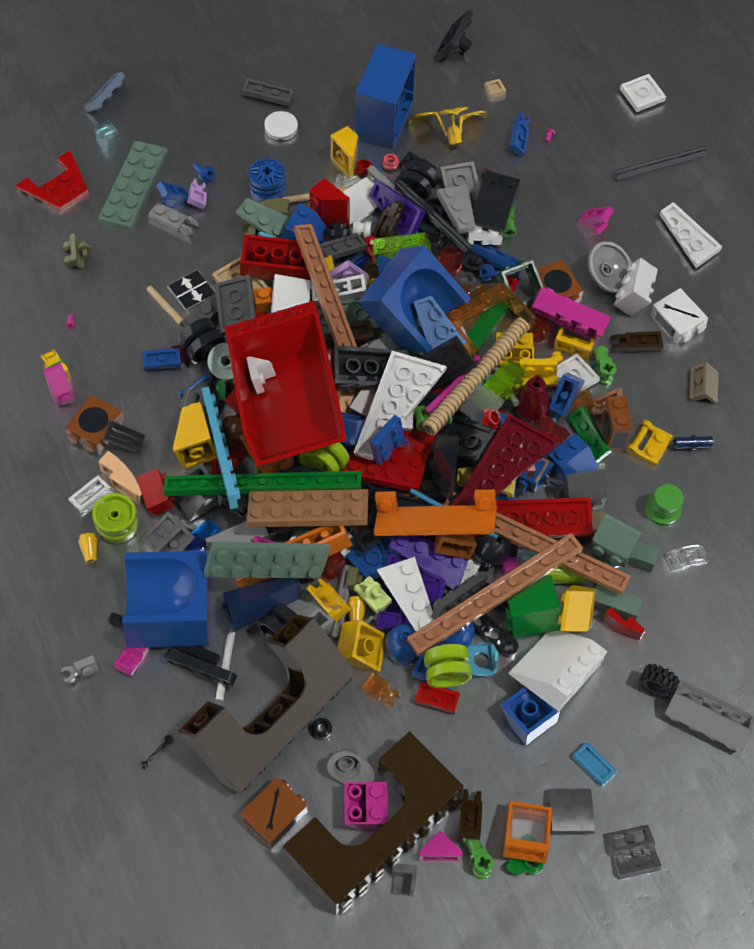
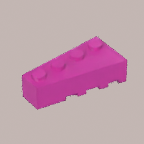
[529,287,611,341]

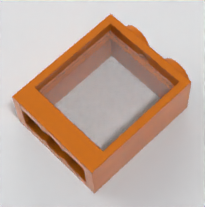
[503,801,552,864]

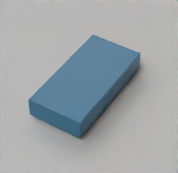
[572,742,617,787]

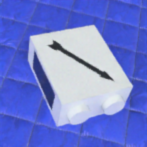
[650,288,708,345]

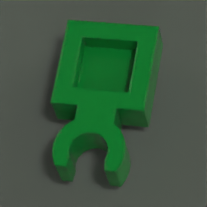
[216,379,235,400]

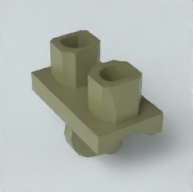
[63,233,92,270]

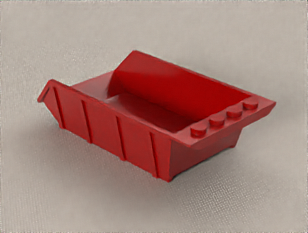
[225,300,347,466]

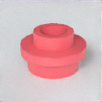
[382,154,399,170]

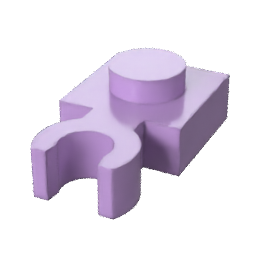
[187,179,207,209]

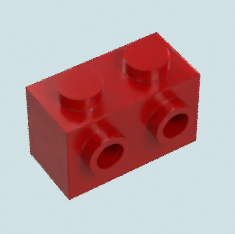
[136,468,175,517]

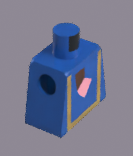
[515,458,554,495]

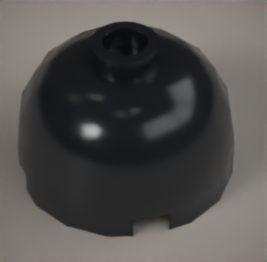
[472,537,512,569]

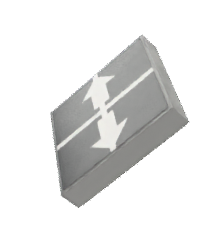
[167,269,215,314]

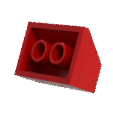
[309,178,350,227]

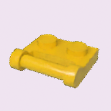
[626,420,673,467]

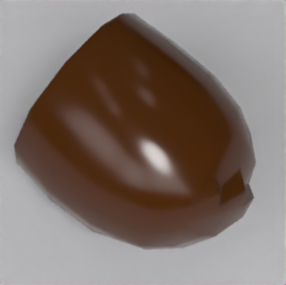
[220,415,244,449]

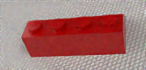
[240,234,312,282]

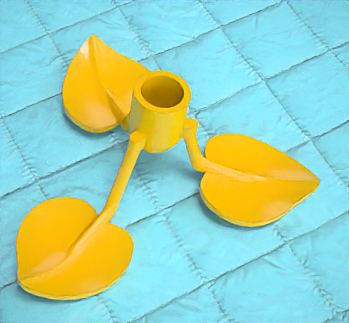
[408,107,487,145]

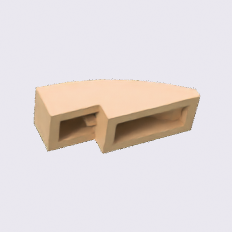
[99,451,144,505]

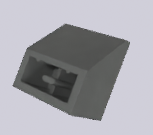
[175,463,219,521]

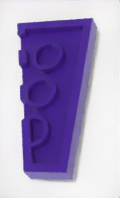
[388,535,469,591]

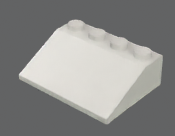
[509,630,608,711]

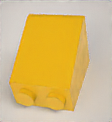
[173,402,218,470]

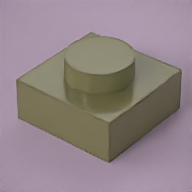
[347,567,364,594]

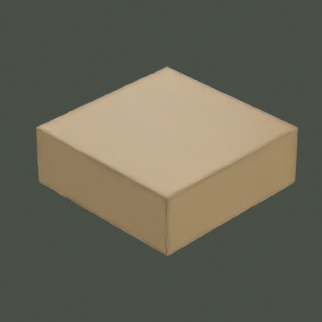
[484,79,506,99]

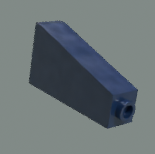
[223,578,301,630]

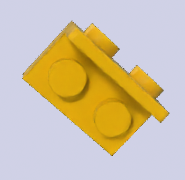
[520,359,557,387]

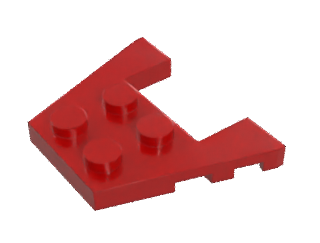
[15,150,89,212]

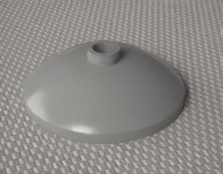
[588,241,631,293]

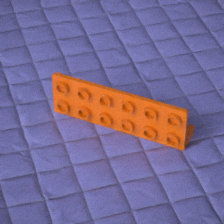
[374,489,497,536]

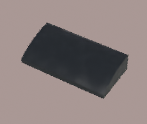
[331,346,408,386]

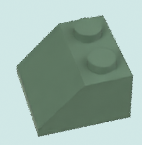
[589,514,642,568]

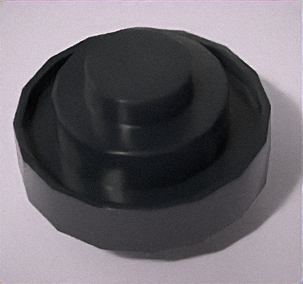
[326,222,352,240]

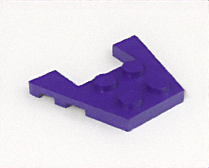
[376,554,446,631]

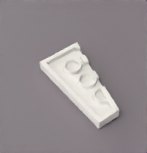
[660,202,722,268]
[377,557,435,631]

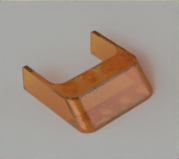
[445,283,536,357]

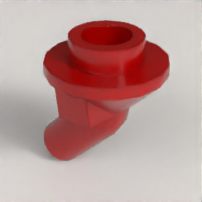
[363,236,380,262]

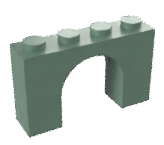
[593,541,660,621]

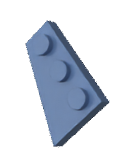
[413,296,467,349]

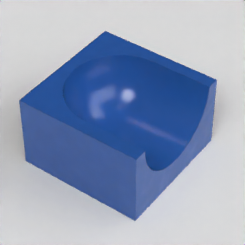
[355,44,416,150]
[358,245,471,353]
[122,550,209,648]

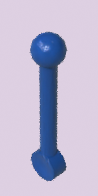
[178,373,210,397]

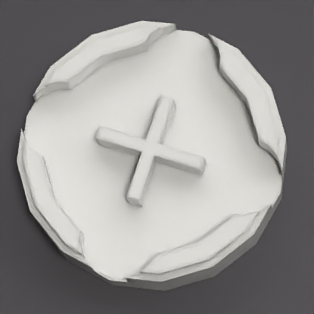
[264,111,298,141]

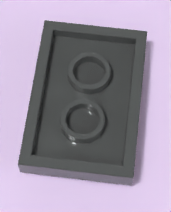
[215,275,256,336]

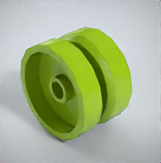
[299,443,349,472]
[92,493,139,544]
[423,644,472,688]

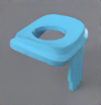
[468,643,498,677]

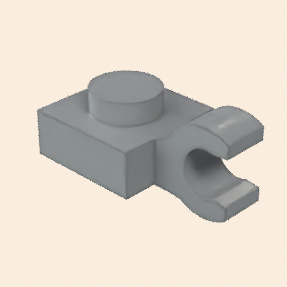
[61,655,98,684]

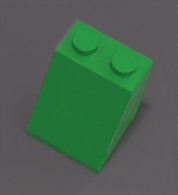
[505,575,561,639]

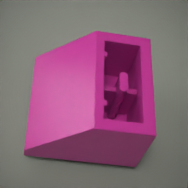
[344,782,388,831]

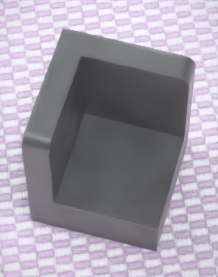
[393,863,417,897]

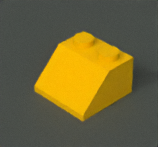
[331,126,358,180]
[337,619,387,673]

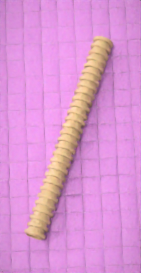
[422,318,529,436]

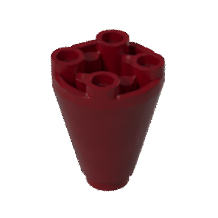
[513,376,551,423]

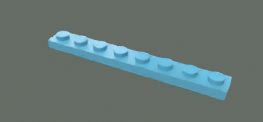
[201,387,241,509]

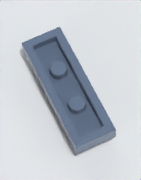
[84,72,125,112]

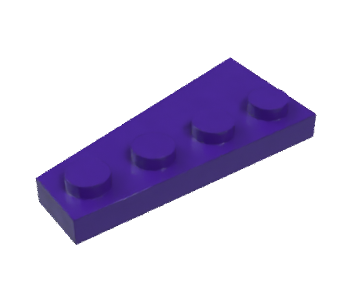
[369,180,426,243]

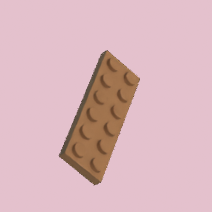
[247,489,368,527]

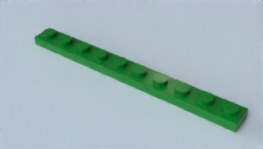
[163,471,362,496]

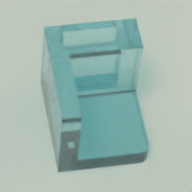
[94,120,119,151]

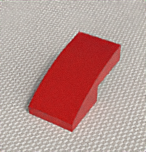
[603,607,646,641]

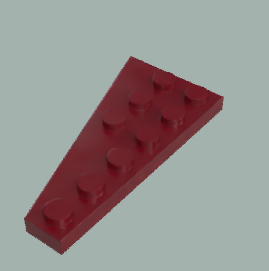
[453,414,560,506]

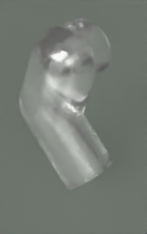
[334,174,360,188]

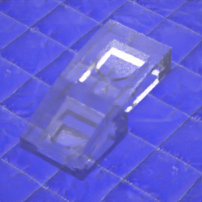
[663,544,709,572]

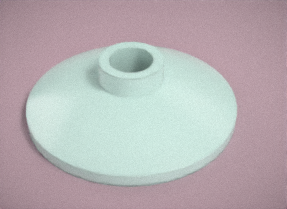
[208,343,234,379]

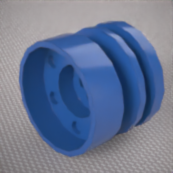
[249,158,286,203]

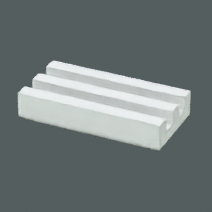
[68,475,111,514]

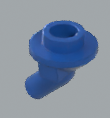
[193,162,215,183]
[479,264,501,282]

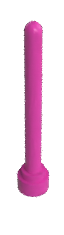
[426,355,481,413]

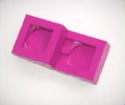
[114,644,150,676]

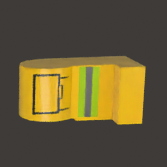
[40,349,71,380]

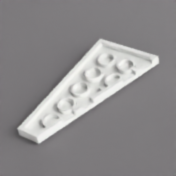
[354,351,447,461]

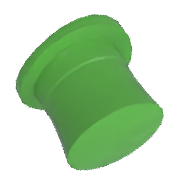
[645,484,684,525]

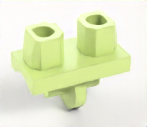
[354,576,392,614]

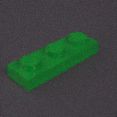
[568,406,612,463]

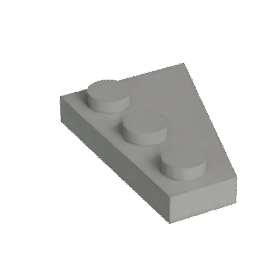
[436,185,475,234]

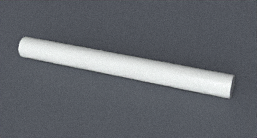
[215,623,236,702]

